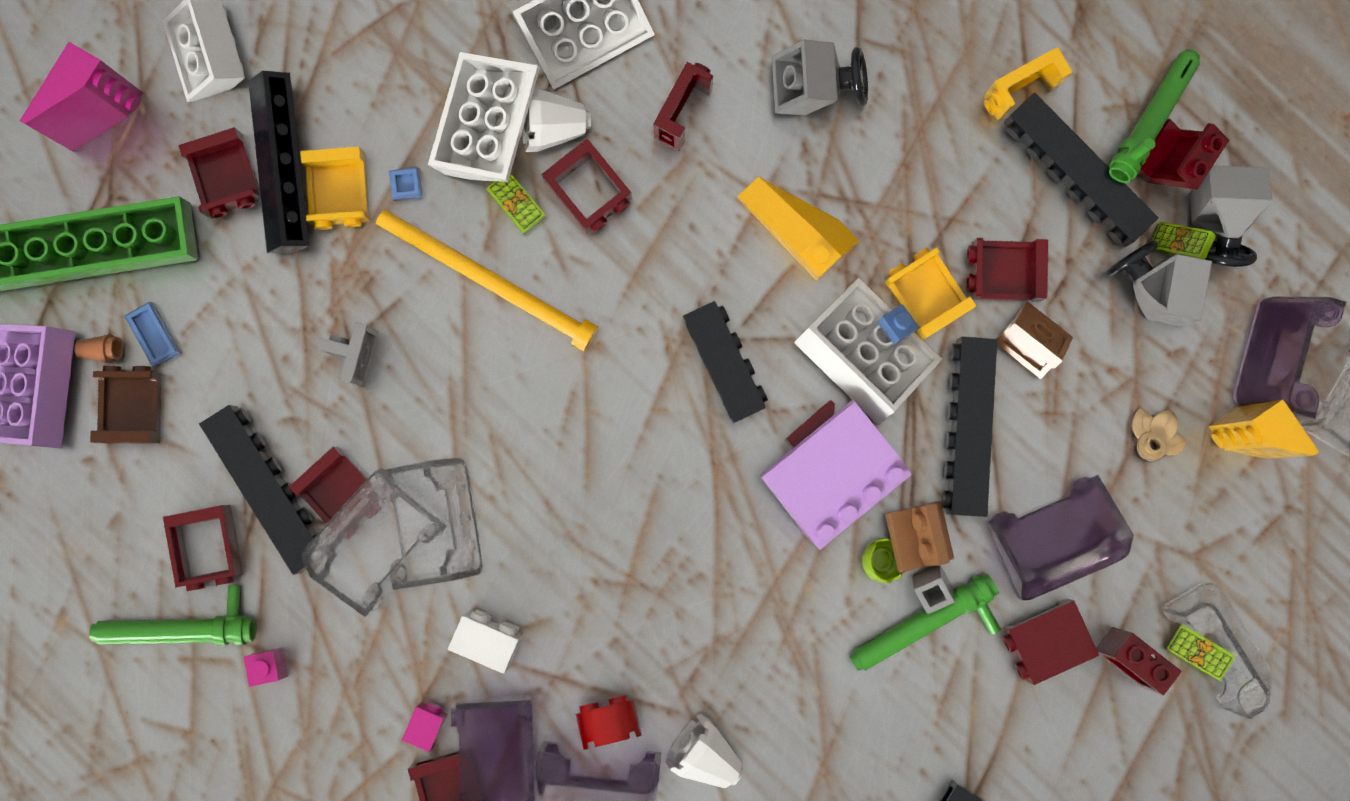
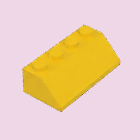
[1209,400,1319,459]

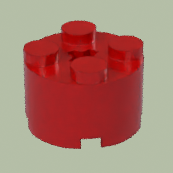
[575,695,642,750]

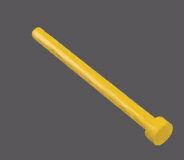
[376,209,599,352]

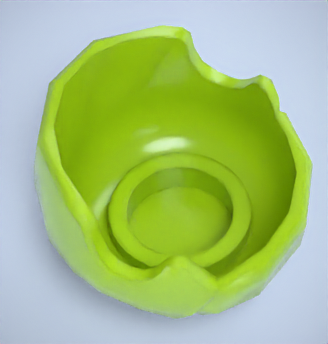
[862,538,902,583]

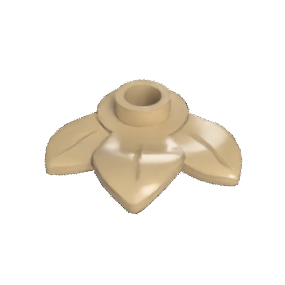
[1132,408,1187,461]

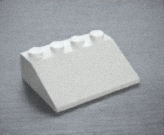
[508,0,655,90]
[428,52,540,182]
[794,278,942,425]

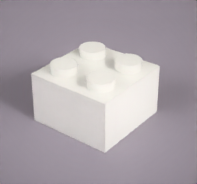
[448,609,524,674]

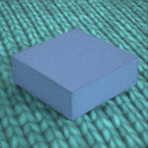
[389,167,423,201]

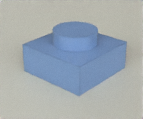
[877,304,920,345]

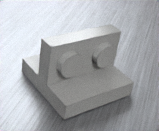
[317,322,378,387]

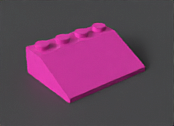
[20,42,143,152]

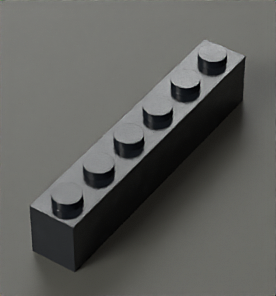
[248,71,309,253]
[1004,92,1159,247]
[942,336,998,517]
[199,405,330,575]

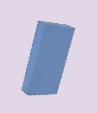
[124,301,181,367]

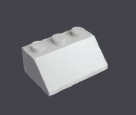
[163,0,245,102]

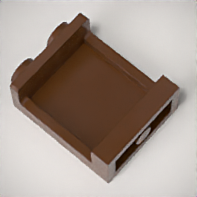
[90,366,161,444]

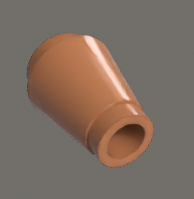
[74,334,123,363]

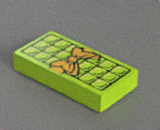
[486,173,546,234]
[1152,221,1216,260]
[1165,623,1236,681]

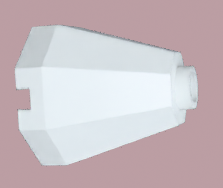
[522,88,591,152]
[666,714,743,788]

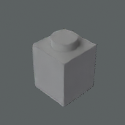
[912,565,955,615]

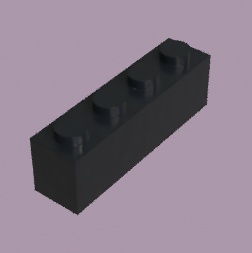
[683,301,768,424]

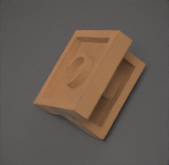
[997,301,1073,379]
[885,501,954,572]

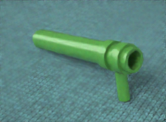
[1109,49,1200,183]
[850,573,1001,671]
[89,585,256,646]

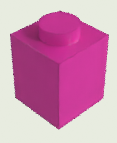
[243,648,288,687]
[402,701,448,752]

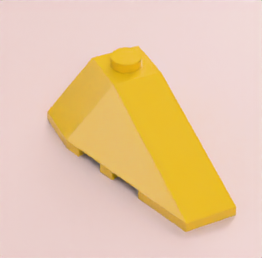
[737,176,859,281]

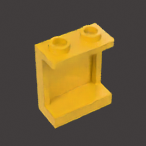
[984,47,1072,120]
[300,146,370,230]
[884,247,976,340]

